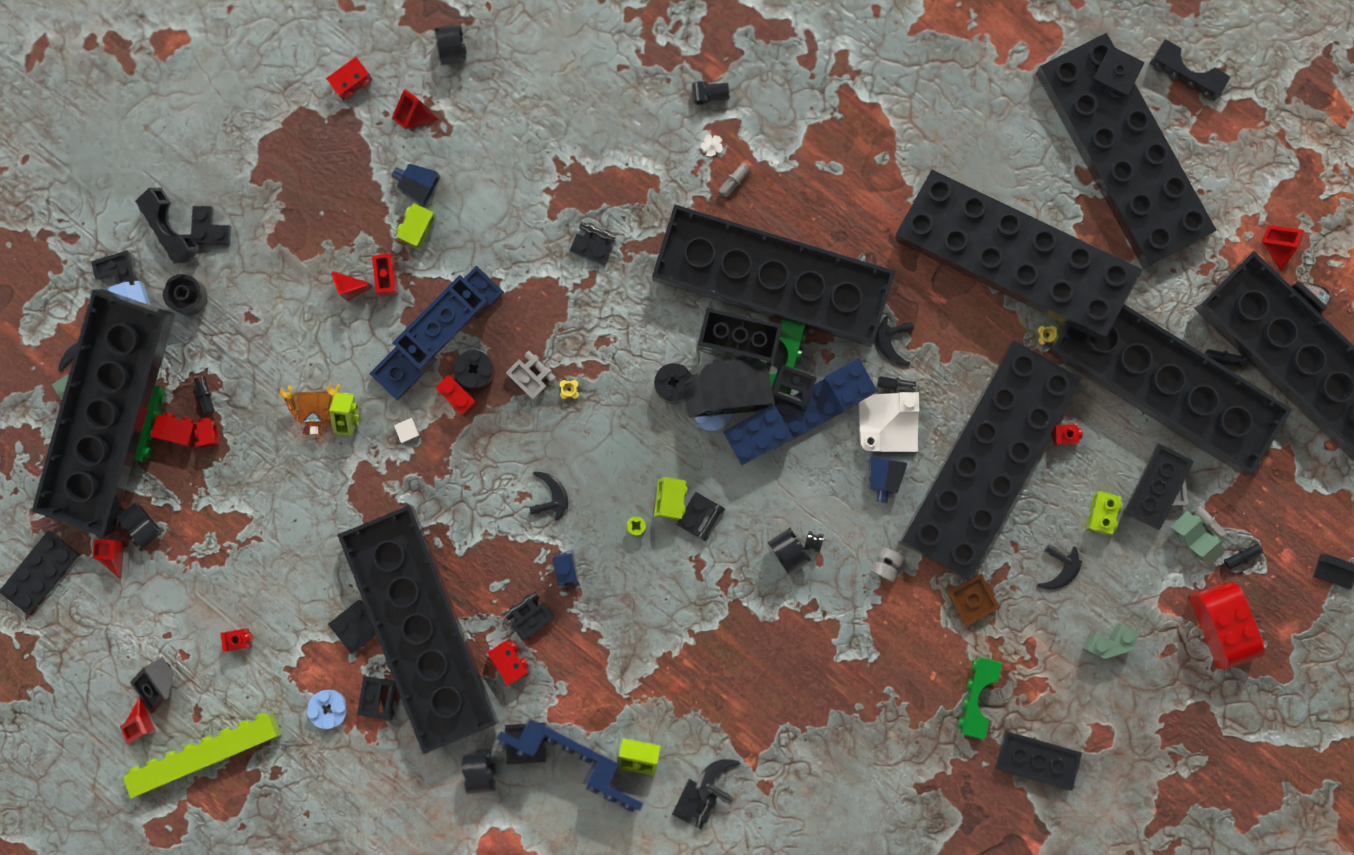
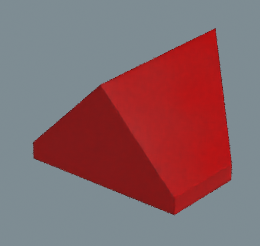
[391,89,438,130]
[1262,225,1305,271]
[331,271,372,301]
[92,539,125,579]
[120,696,156,744]

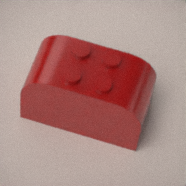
[1188,582,1265,670]

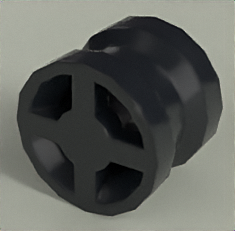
[804,531,824,553]

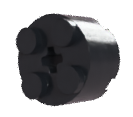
[434,24,467,66]
[162,274,208,316]
[454,350,495,391]
[654,363,691,404]
[767,528,811,574]
[462,752,496,794]

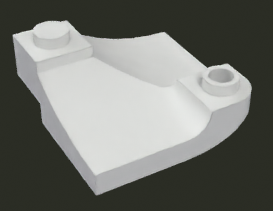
[859,392,919,452]

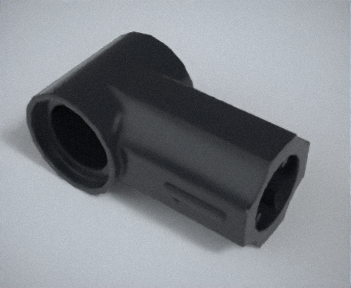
[692,81,729,105]

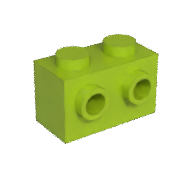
[396,203,436,250]
[329,392,360,436]
[654,477,688,520]
[1086,491,1123,535]
[616,738,661,776]

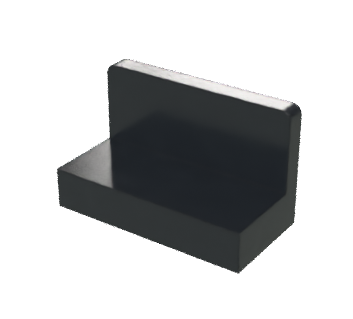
[1313,554,1354,589]

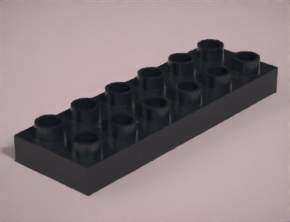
[1035,32,1217,269]
[895,169,1142,343]
[652,204,895,347]
[1194,251,1354,461]
[31,289,175,537]
[1047,304,1292,476]
[899,341,1082,580]
[337,505,499,755]

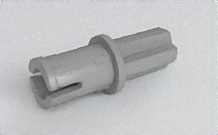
[719,163,751,197]
[1191,504,1226,539]

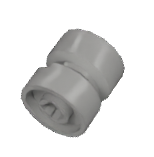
[871,547,905,582]

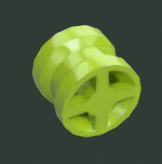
[627,516,646,536]

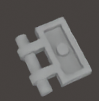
[506,351,556,400]

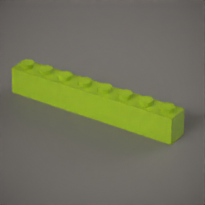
[122,712,282,798]

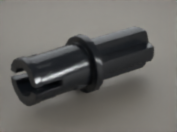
[1204,349,1244,368]
[194,376,215,415]
[877,376,916,392]
[1224,544,1263,570]

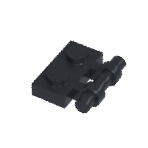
[570,222,617,266]
[504,592,554,641]
[672,778,717,830]

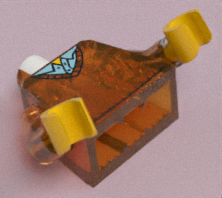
[280,383,341,435]

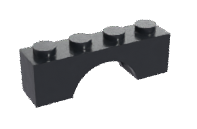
[1149,39,1231,101]
[135,187,200,263]

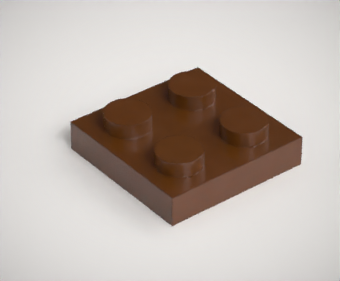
[947,573,1000,626]

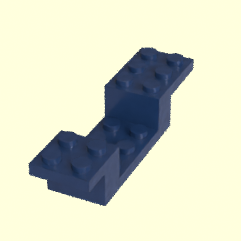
[369,265,504,401]
[723,358,878,466]
[496,719,644,813]

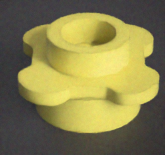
[1038,325,1057,345]
[560,380,579,399]

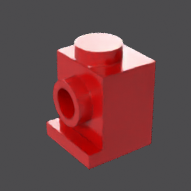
[195,418,220,448]
[1052,424,1083,446]
[220,628,253,652]

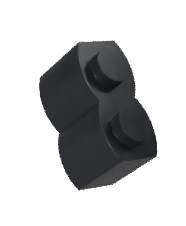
[117,503,163,547]

